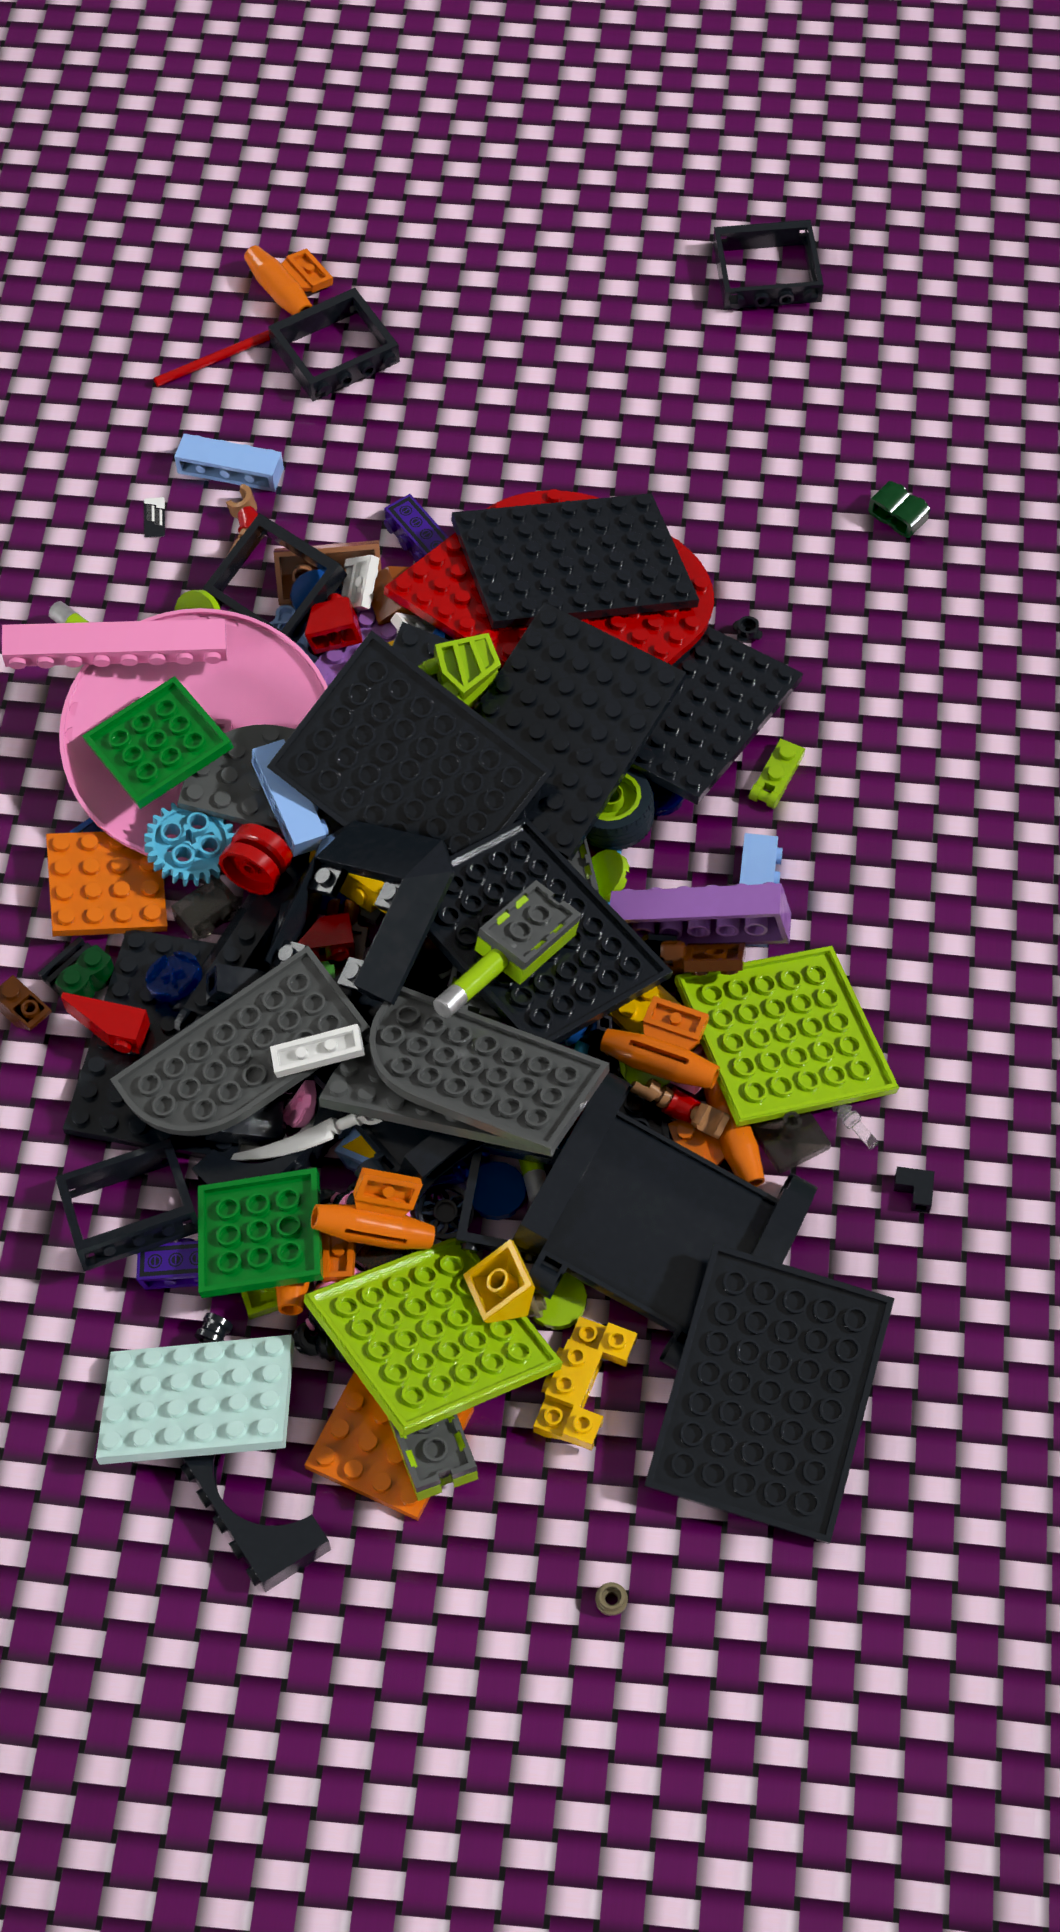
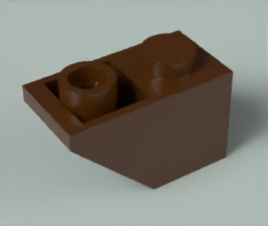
[0,975,52,1031]

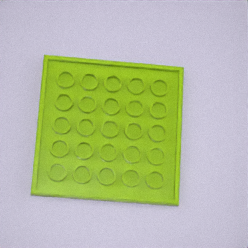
[674,946,899,1127]
[303,1238,563,1437]

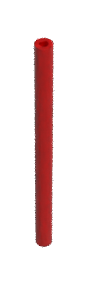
[153,330,270,387]

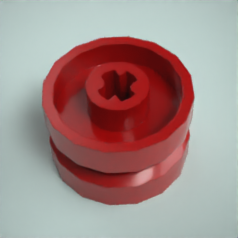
[219,823,293,895]

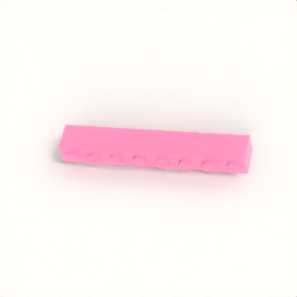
[2,619,227,669]

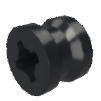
[194,1313,233,1343]

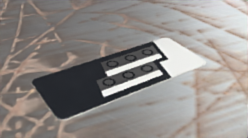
[144,497,165,538]

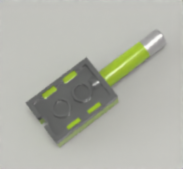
[433,880,581,1018]
[387,1414,478,1501]

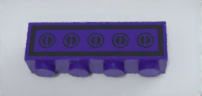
[384,494,449,563]
[136,1238,198,1290]

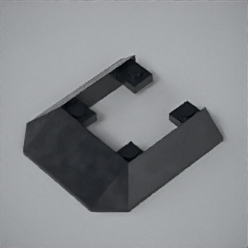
[260,820,455,1005]

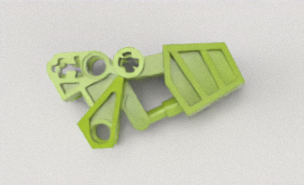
[418,633,501,708]

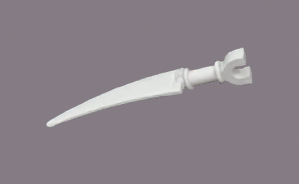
[231,1114,382,1161]

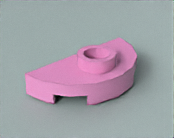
[283,1080,316,1128]

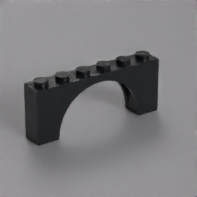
[205,963,286,1147]
[192,1078,354,1185]
[180,1454,331,1592]

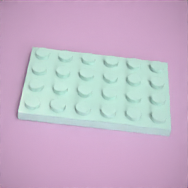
[96,1335,294,1465]

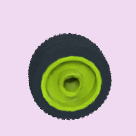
[586,769,655,851]

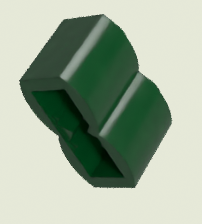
[868,481,930,538]
[55,945,114,1000]

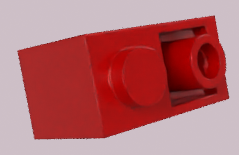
[298,913,354,962]

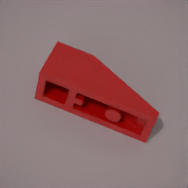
[61,992,150,1054]

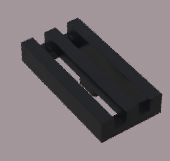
[38,936,92,994]

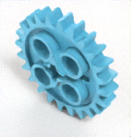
[144,803,235,886]

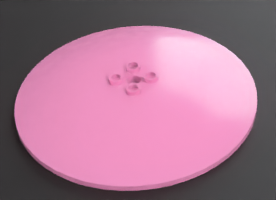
[59,608,328,862]

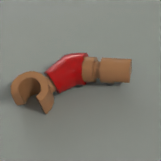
[226,484,258,557]
[630,1078,730,1139]

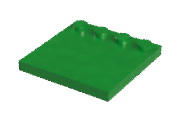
[82,676,234,809]
[198,1167,323,1298]

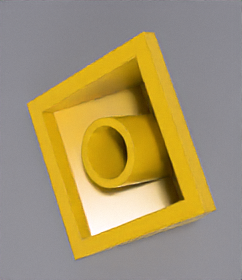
[463,1239,535,1323]

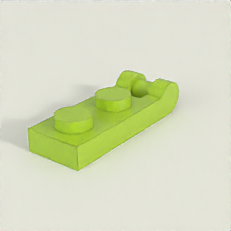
[749,738,805,809]

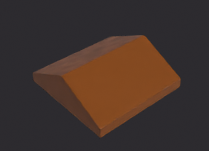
[371,566,415,626]

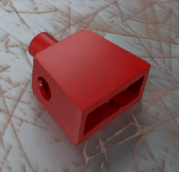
[305,593,363,654]

